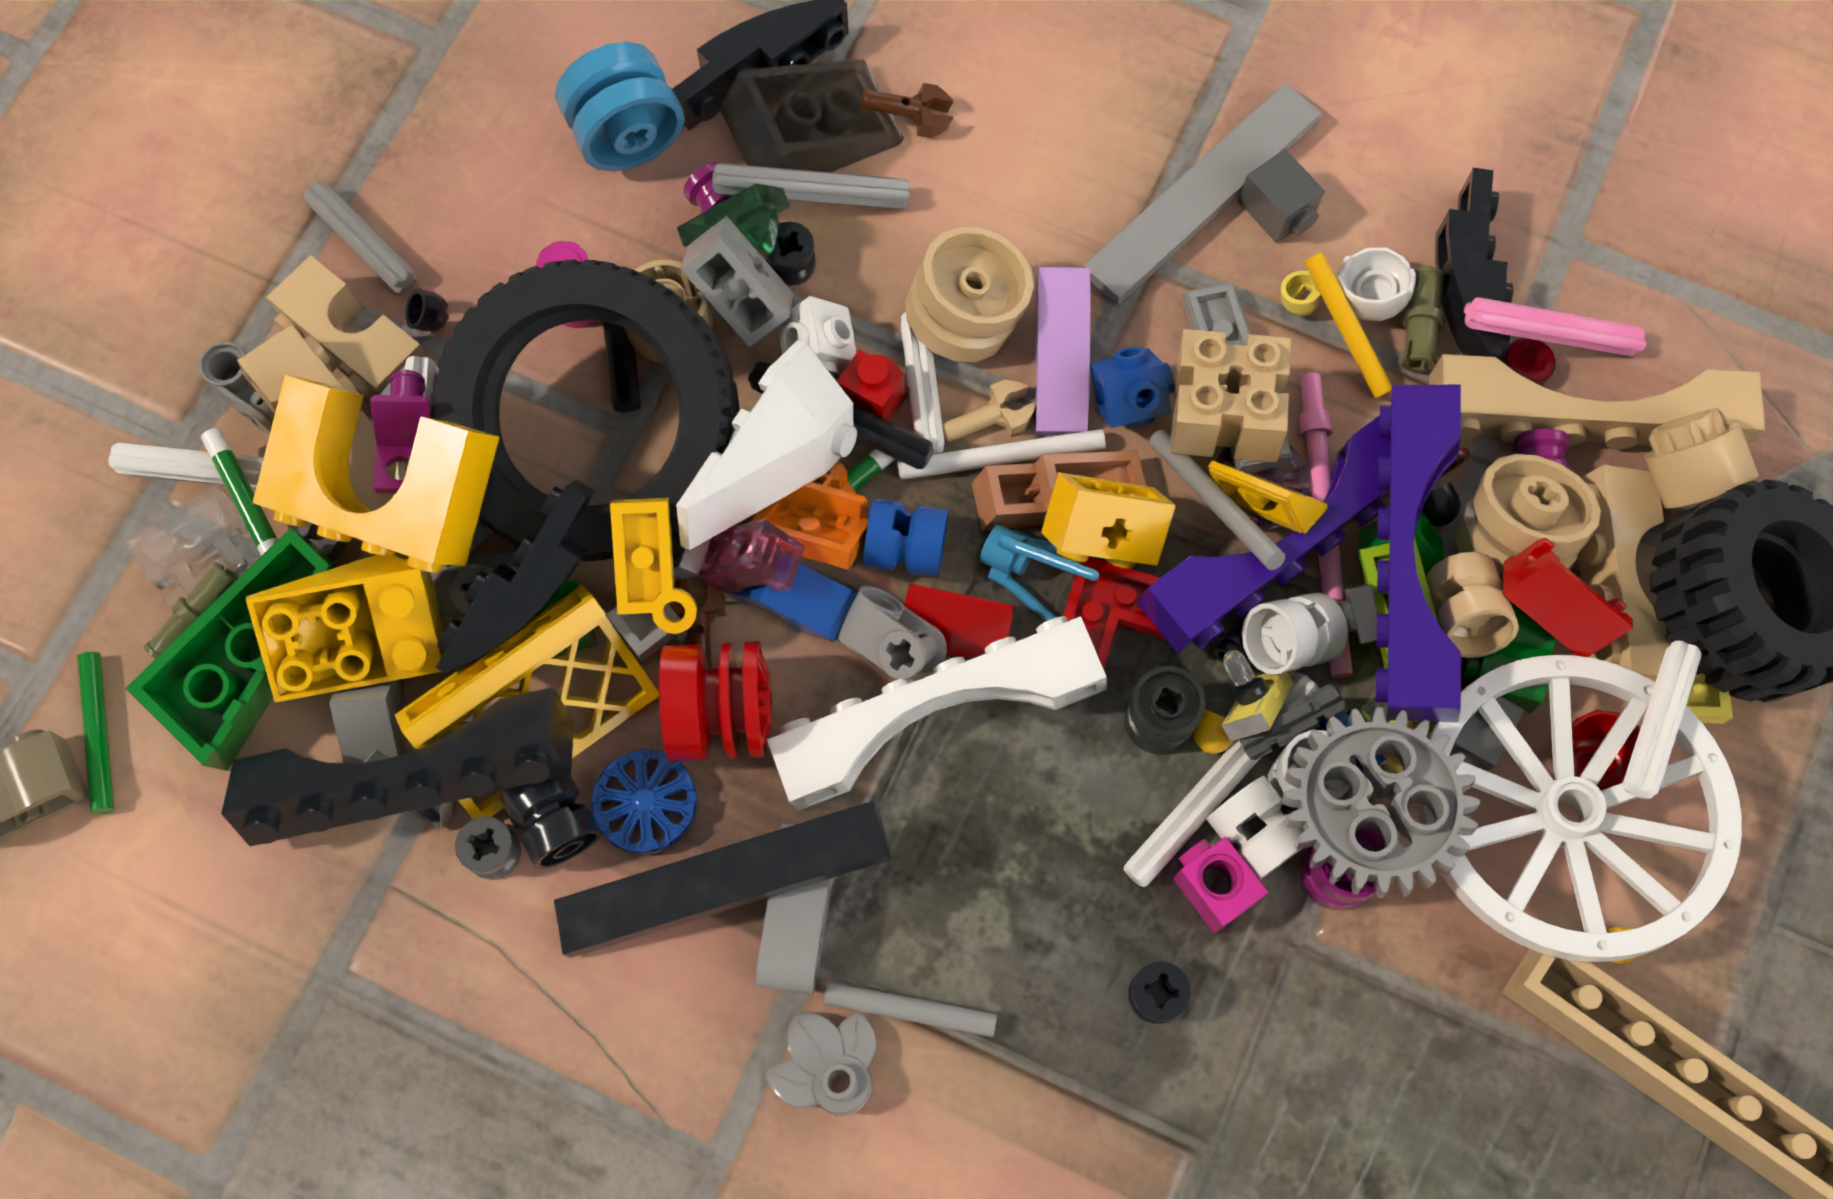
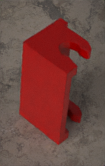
[1503,538,1633,657]

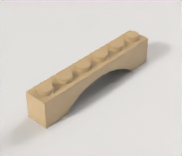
[1429,354,1765,449]

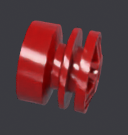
[659,641,773,762]

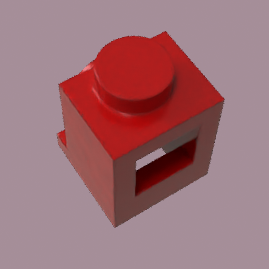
[837,349,910,422]

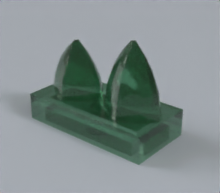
[677,184,790,255]

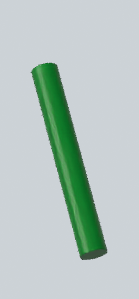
[77,652,115,815]

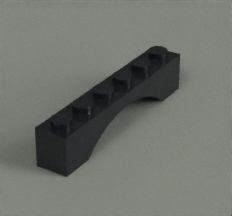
[221,687,574,846]

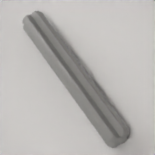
[712,163,910,209]

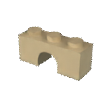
[266,255,427,402]

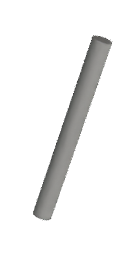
[1149,430,1285,570]

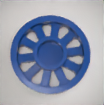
[591,749,698,855]

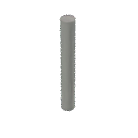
[823,981,997,1037]

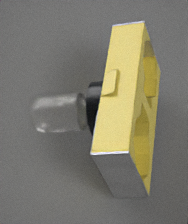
[1222,650,1294,742]

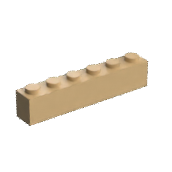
[1501,949,1833,1199]

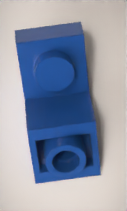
[725,546,857,642]

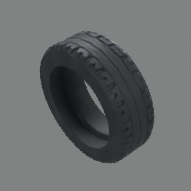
[431,259,740,561]

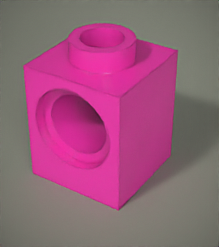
[1173,836,1269,934]

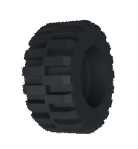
[1650,479,1833,702]

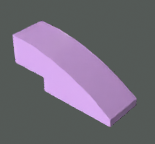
[1035,267,1090,436]

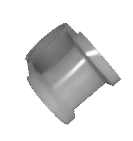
[199,342,275,435]
[837,586,947,679]

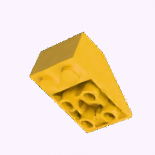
[246,552,445,703]

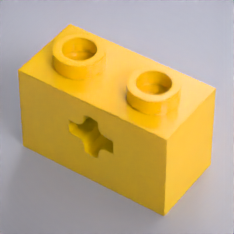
[1041,472,1176,569]

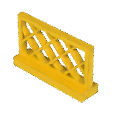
[395,584,659,819]

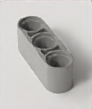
[756,823,833,995]

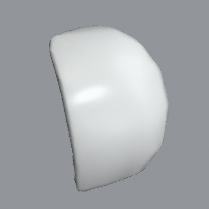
[1336,247,1416,321]

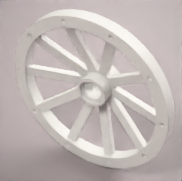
[1417,655,1742,962]

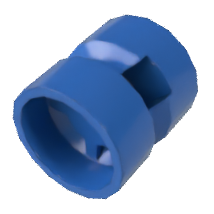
[863,499,949,578]

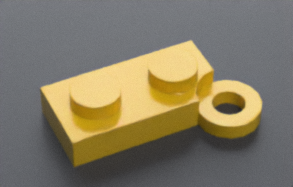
[610,498,697,634]

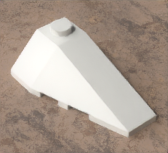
[676,340,857,550]

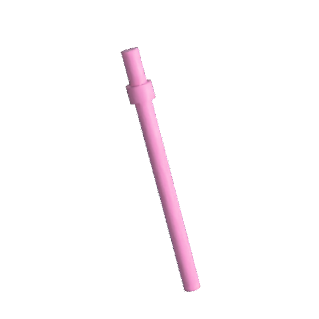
[1298,372,1353,679]

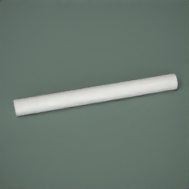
[897,429,1106,480]

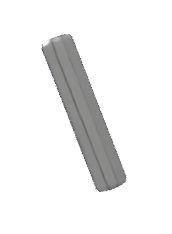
[304,181,417,293]

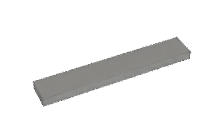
[1083,83,1322,306]

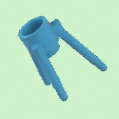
[980,523,1103,621]

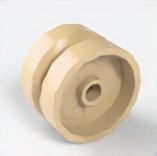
[905,226,1034,362]
[1454,454,1601,582]

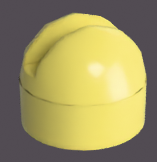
[1281,271,1322,317]

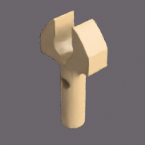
[942,379,1036,442]

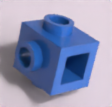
[1090,347,1175,428]

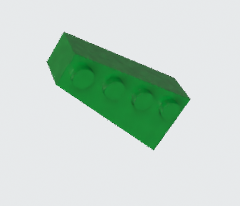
[125,528,337,771]

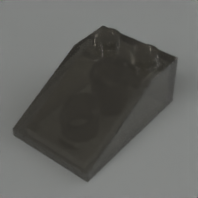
[720,59,904,172]

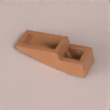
[971,450,1146,531]

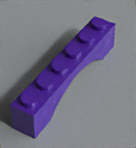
[1376,384,1461,722]
[1137,415,1390,654]

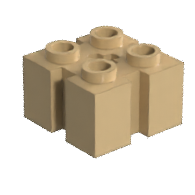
[1170,329,1291,463]

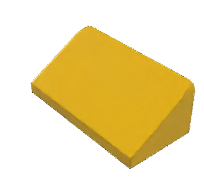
[1208,461,1328,534]

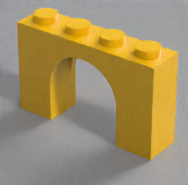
[253,375,499,573]

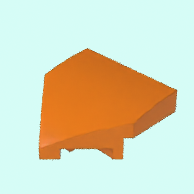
[749,462,868,570]

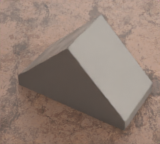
[329,679,404,764]

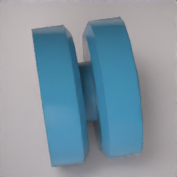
[554,42,685,172]

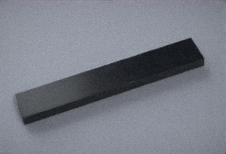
[554,801,892,958]

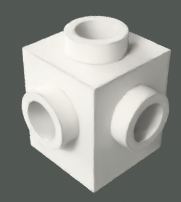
[778,296,856,380]

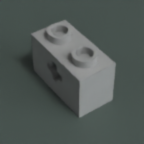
[680,216,794,347]

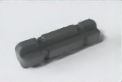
[1238,685,1347,760]

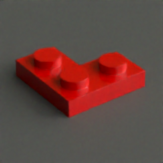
[1063,557,1165,670]

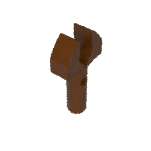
[860,83,954,138]
[670,578,727,669]

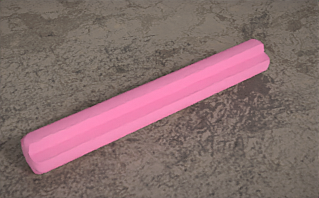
[1464,297,1647,356]

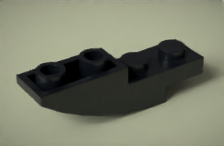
[672,0,849,130]
[1435,167,1513,360]
[436,480,595,673]

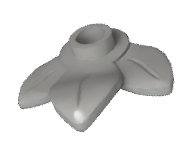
[766,1012,877,1116]

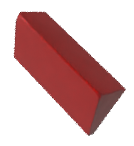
[904,584,1015,660]

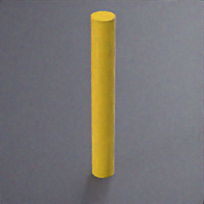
[1303,251,1392,398]

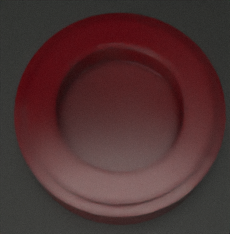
[1500,338,1556,387]

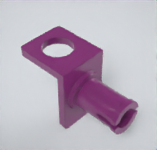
[370,370,431,494]

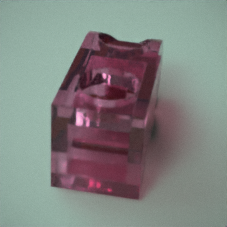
[698,519,805,593]

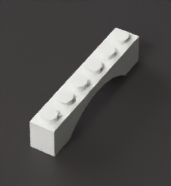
[767,616,1107,811]

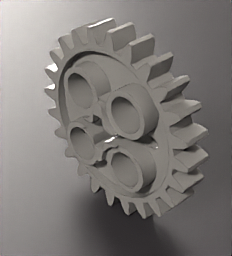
[1282,707,1480,899]

